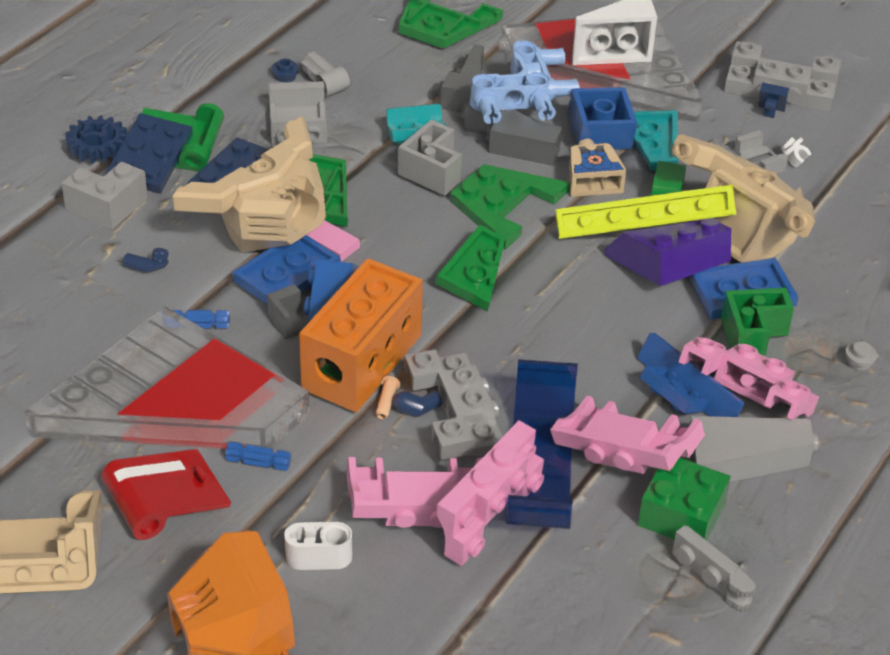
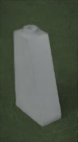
[689,416,819,482]

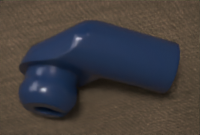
[123,248,169,273]
[392,391,443,417]

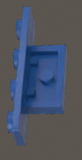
[638,333,744,417]

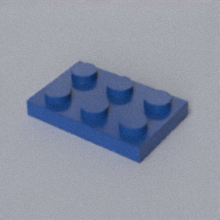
[232,235,341,305]
[690,258,798,319]

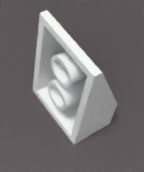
[572,0,657,65]

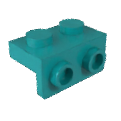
[386,103,447,145]

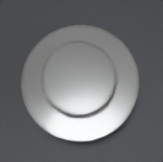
[845,342,878,370]

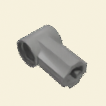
[301,51,350,97]

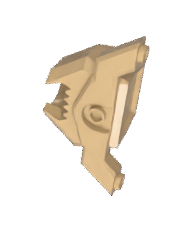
[172,116,326,253]
[671,134,815,263]

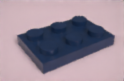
[106,113,193,194]
[188,137,270,184]

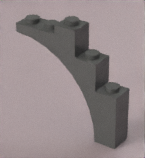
[437,44,562,166]

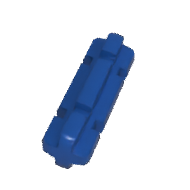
[168,310,230,329]
[225,441,291,471]

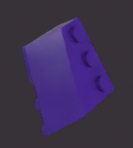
[604,218,732,286]

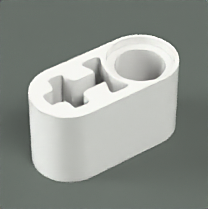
[284,522,352,570]

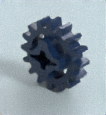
[65,115,127,163]

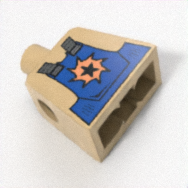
[569,139,626,197]

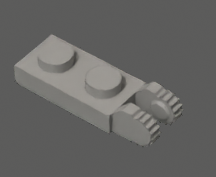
[672,525,756,612]

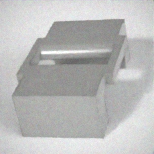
[734,130,788,173]

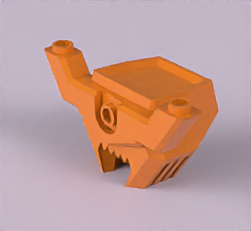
[167,529,295,655]

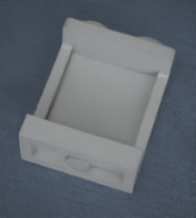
[269,81,327,145]

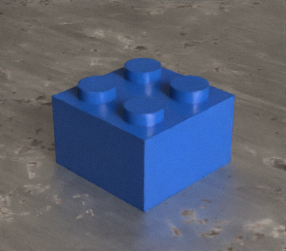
[567,87,637,149]

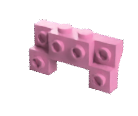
[679,337,819,420]
[550,395,705,474]
[437,421,544,566]
[346,457,482,528]

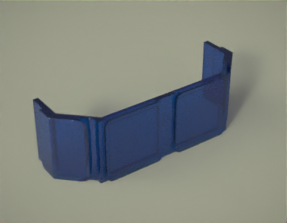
[506,359,578,529]

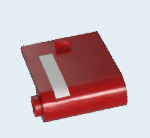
[101,449,231,540]

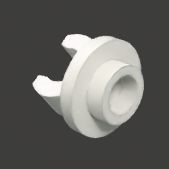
[780,137,811,168]

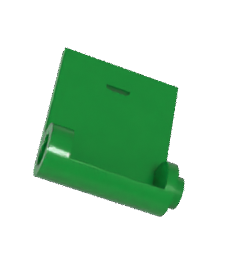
[142,103,224,171]

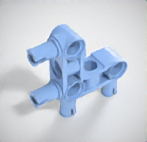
[470,40,579,124]

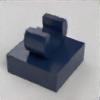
[758,82,789,118]

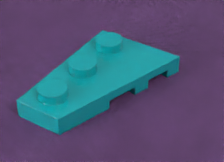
[634,110,678,170]

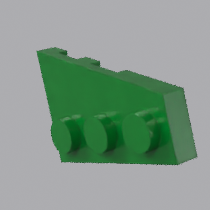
[435,225,505,311]

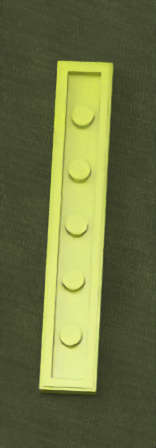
[555,185,737,239]

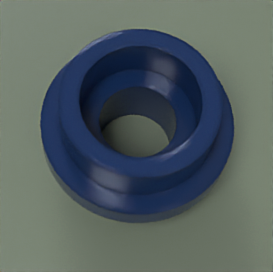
[272,58,299,83]

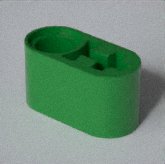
[651,160,687,196]

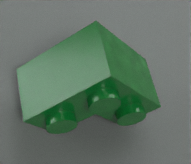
[721,288,794,357]

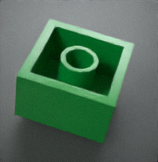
[638,457,731,541]

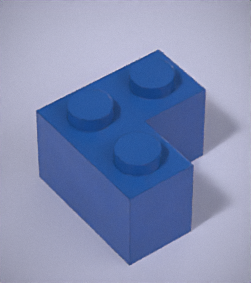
[304,259,359,322]

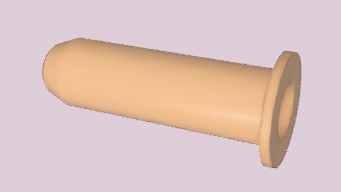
[376,376,400,419]

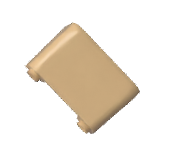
[0,490,102,593]

